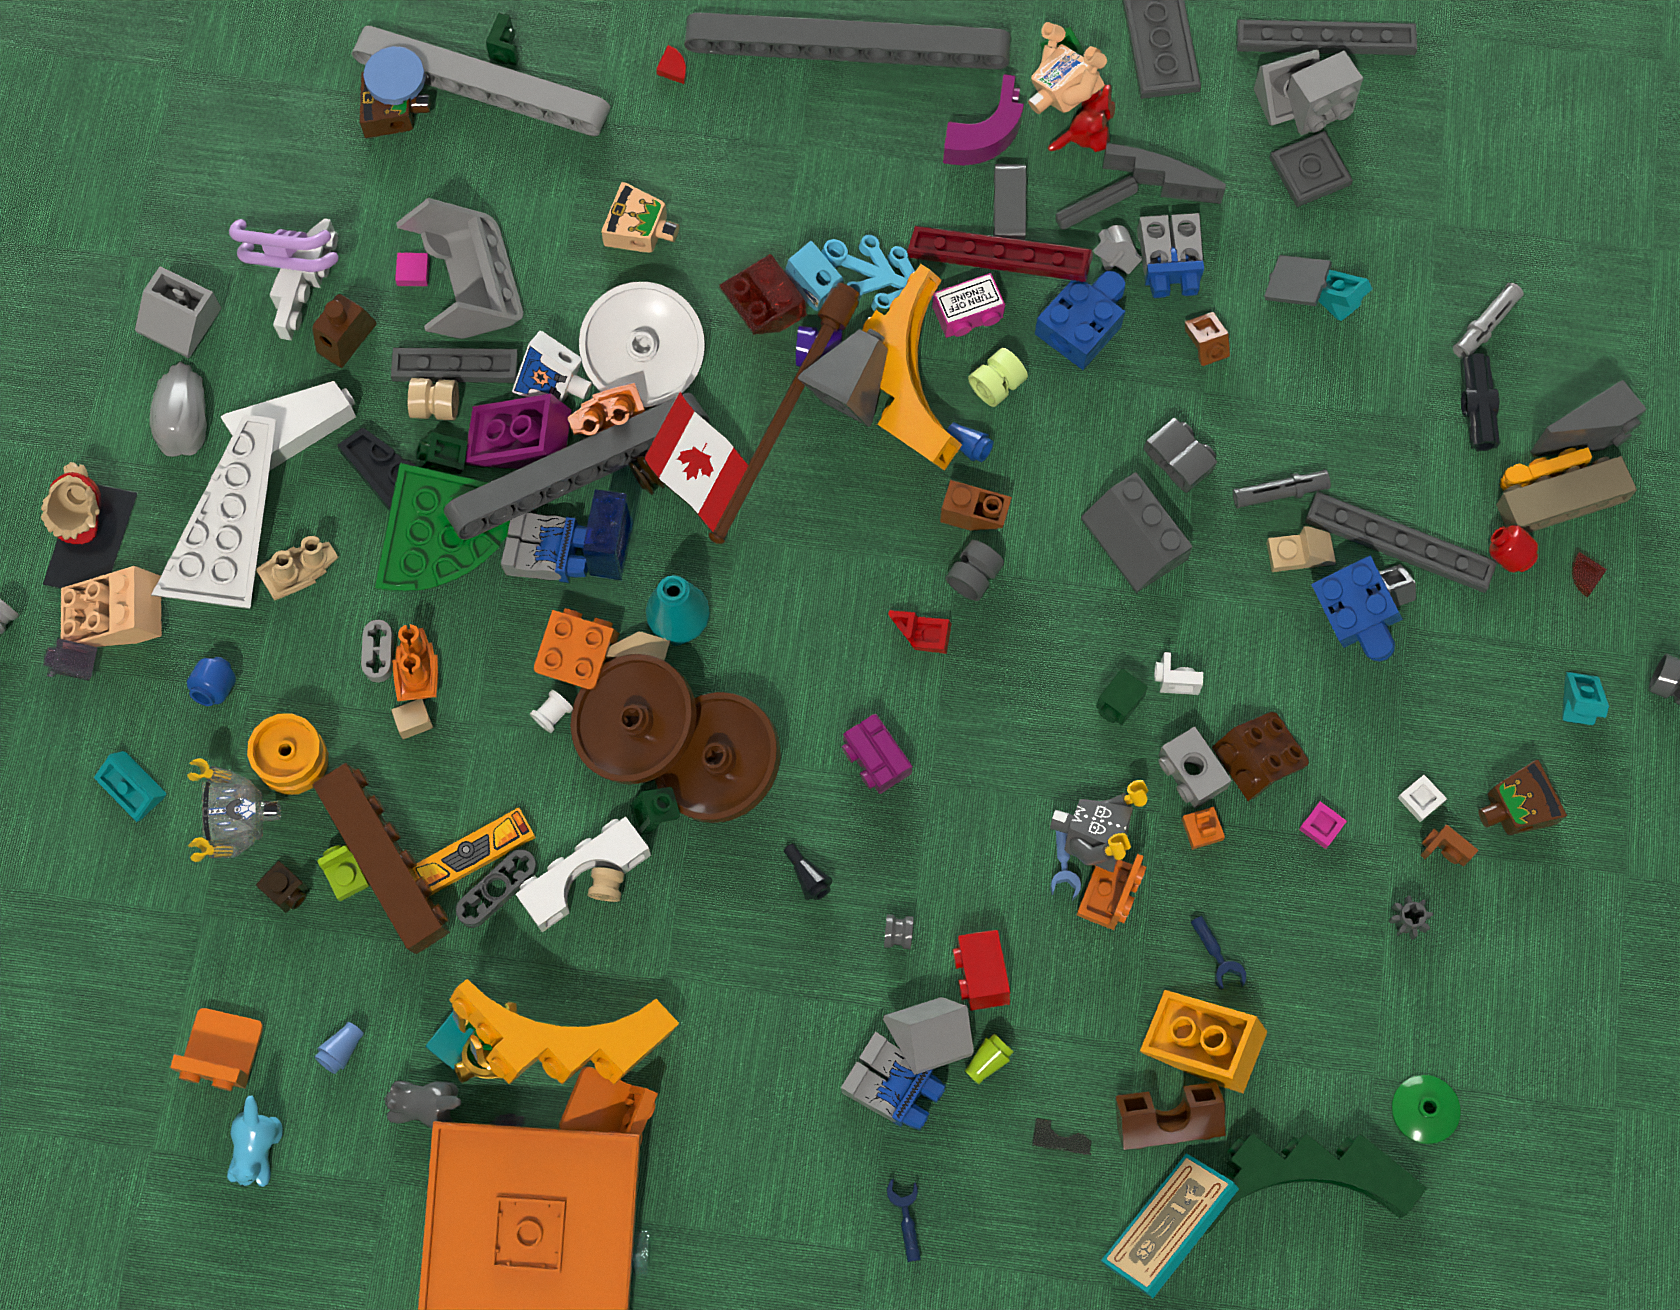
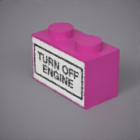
[932,273,1005,338]

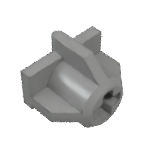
[1093,225,1142,274]

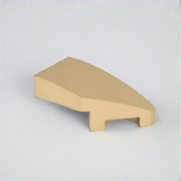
[605,631,670,661]

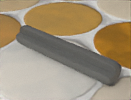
[1055,176,1139,229]

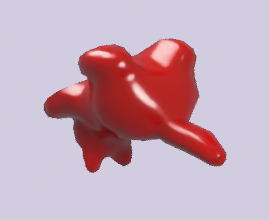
[1048,85,1115,152]

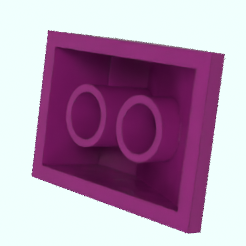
[465,393,571,469]

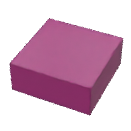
[395,253,430,286]
[1299,802,1347,849]

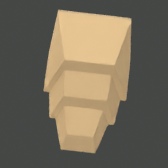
[256,536,338,601]

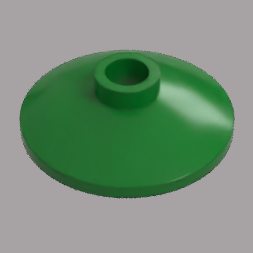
[1391,1075,1461,1144]

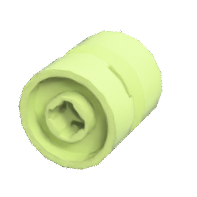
[968,348,1028,407]

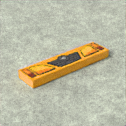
[412,808,536,896]

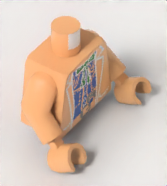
[1028,22,1107,115]

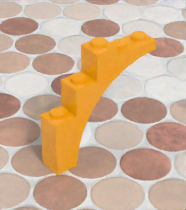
[862,264,962,471]
[449,979,679,1084]

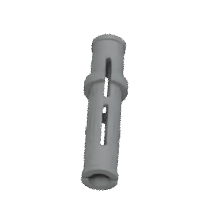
[1453,283,1524,359]

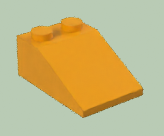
[1140,990,1267,1093]

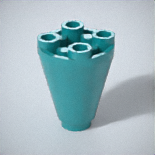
[645,575,710,646]

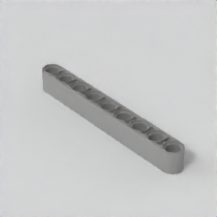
[352,26,611,136]

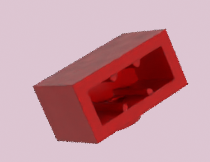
[952,930,1010,1011]

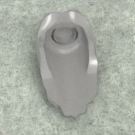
[150,361,207,457]

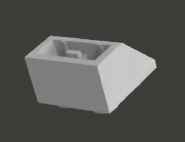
[1287,51,1363,136]
[135,266,222,358]

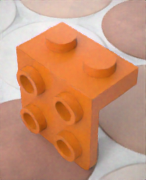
[534,608,620,690]
[1077,854,1147,930]
[170,1008,263,1091]
[559,1066,658,1145]

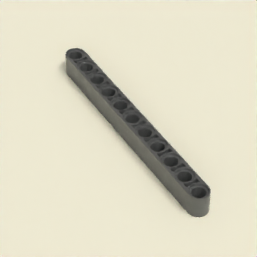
[684,13,1010,69]

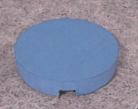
[363,46,426,105]

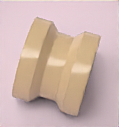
[587,867,625,902]

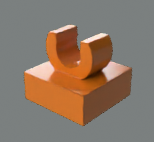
[1181,807,1225,850]

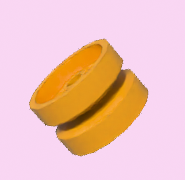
[247,714,329,795]

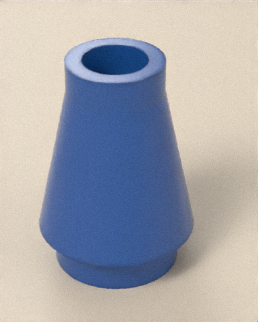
[947,422,994,462]

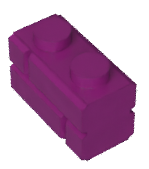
[841,714,912,794]

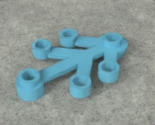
[821,235,933,314]

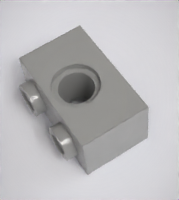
[1158,727,1232,809]

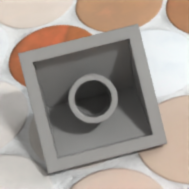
[1254,49,1320,126]
[883,997,974,1075]

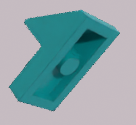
[1319,270,1373,321]
[1562,672,1609,725]

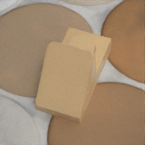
[1266,526,1336,572]

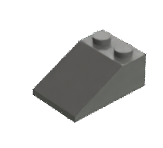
[1531,380,1647,457]

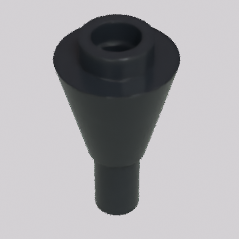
[784,844,833,900]

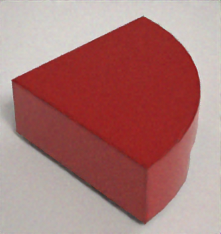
[656,45,687,84]

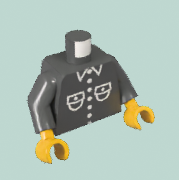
[1050,780,1148,872]

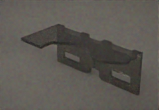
[1032,1118,1092,1156]

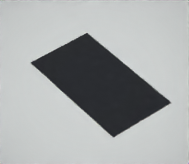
[42,484,138,588]

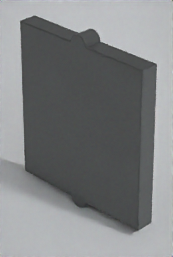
[1264,255,1332,306]

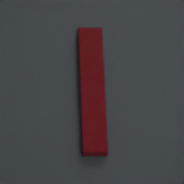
[907,226,1093,282]

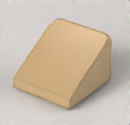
[391,699,433,739]

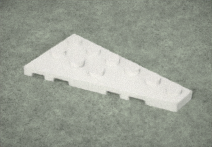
[151,414,276,609]

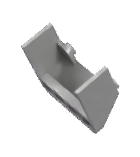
[396,198,523,339]

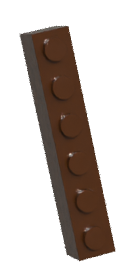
[312,763,450,955]

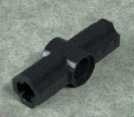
[1461,354,1500,451]

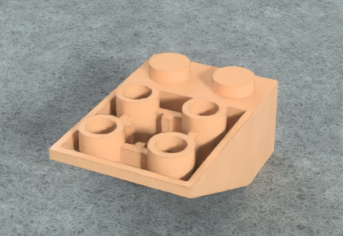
[61,566,162,650]

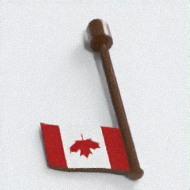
[643,283,860,544]

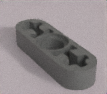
[456,850,537,928]

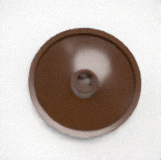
[571,654,697,784]
[655,692,781,823]

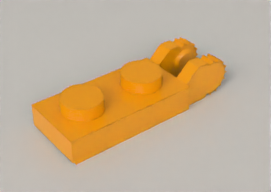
[1499,447,1592,490]

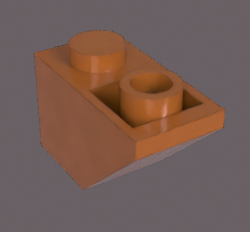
[940,480,1012,531]

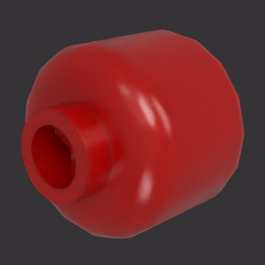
[1489,525,1538,573]

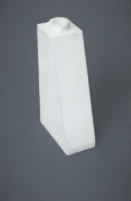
[221,381,356,471]

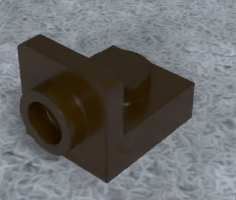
[256,861,309,913]

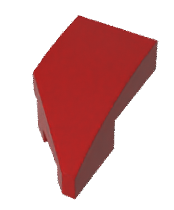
[888,610,952,654]

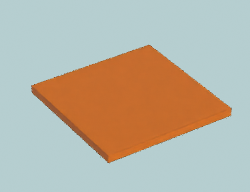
[418,1121,641,1310]

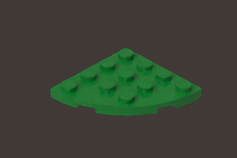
[374,463,510,592]

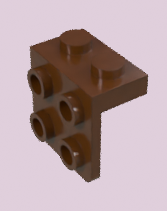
[1212,712,1309,801]

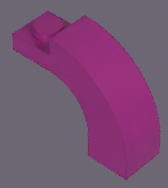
[943,74,1024,165]

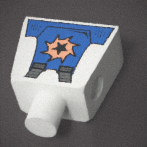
[512,331,592,403]

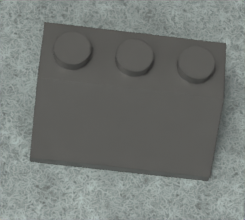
[1081,472,1193,593]

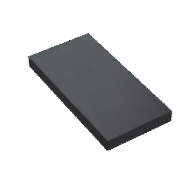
[1122,0,1201,99]

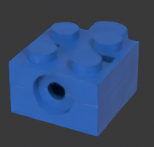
[1035,271,1125,370]
[1311,555,1403,662]

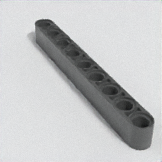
[444,393,710,540]

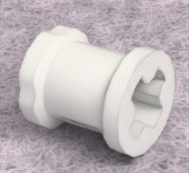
[530,690,573,733]

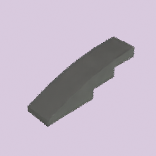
[1103,143,1226,204]

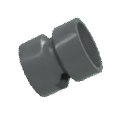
[945,540,1004,601]
[1648,653,1680,705]

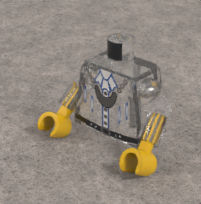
[187,758,281,862]

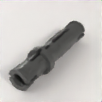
[1232,469,1331,509]

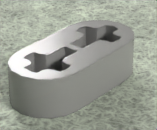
[361,620,394,683]

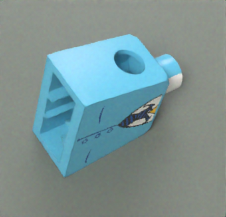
[783,241,844,311]

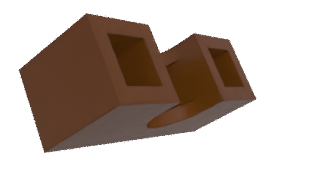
[1115,1082,1226,1150]

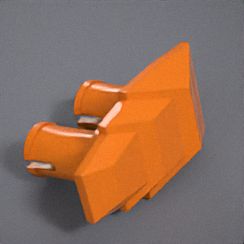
[567,383,645,436]
[392,624,438,701]

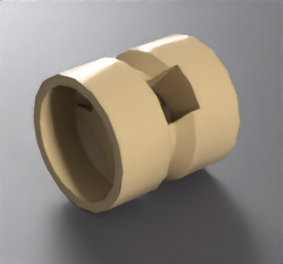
[408,378,459,420]

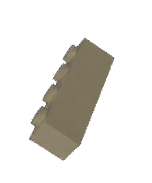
[1496,456,1637,533]

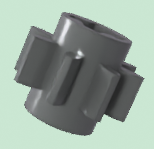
[1388,896,1433,940]

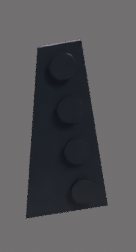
[337,428,418,512]

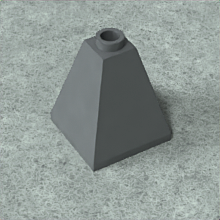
[797,329,888,427]

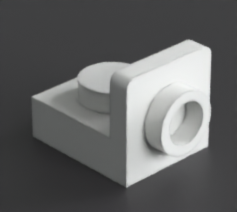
[1154,652,1203,695]

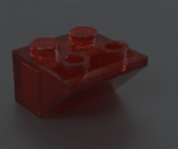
[719,254,806,335]

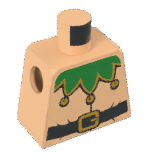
[601,182,679,253]

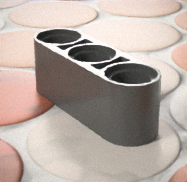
[993,164,1026,240]

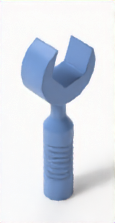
[1050,830,1081,901]

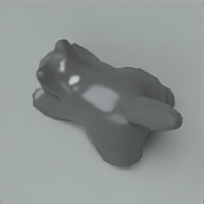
[384,1081,461,1129]

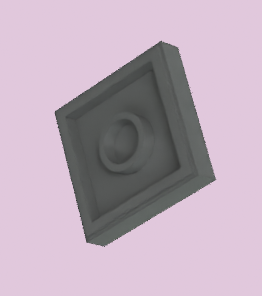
[1269,131,1353,207]

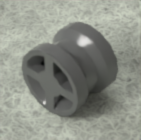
[884,914,913,950]

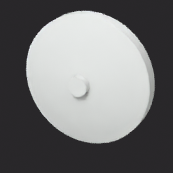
[579,282,704,408]

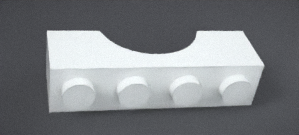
[516,817,651,932]

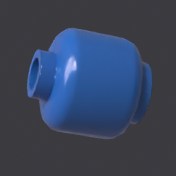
[187,657,236,706]

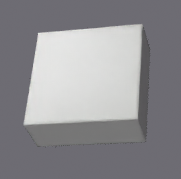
[1398,775,1447,822]

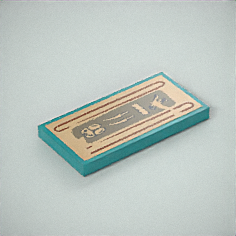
[1101,1153,1239,1299]

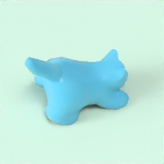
[227,1095,283,1187]

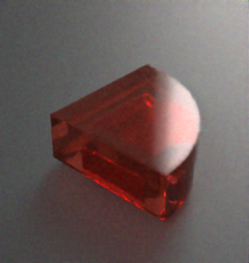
[1572,552,1607,597]

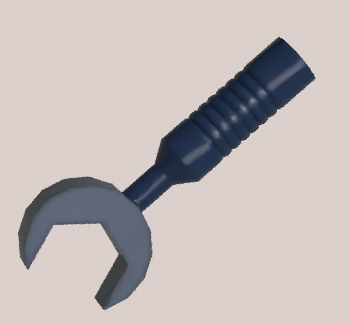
[1191,916,1246,990]
[887,1178,921,1262]

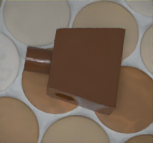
[312,294,377,369]

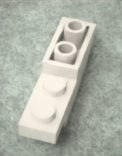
[270,219,338,340]

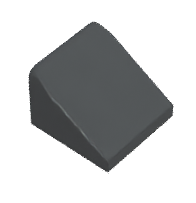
[1376,564,1416,607]

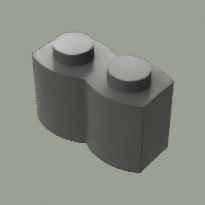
[1144,418,1217,493]

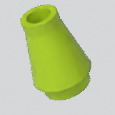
[964,1034,1014,1084]

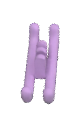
[229,219,339,272]

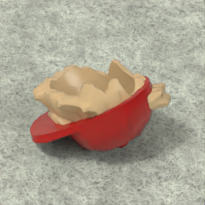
[41,462,101,544]

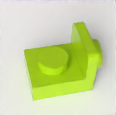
[317,845,369,902]

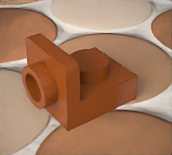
[1185,312,1230,366]
[1420,824,1478,867]

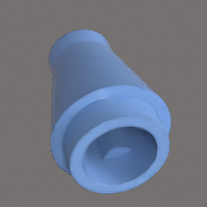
[314,1022,364,1074]

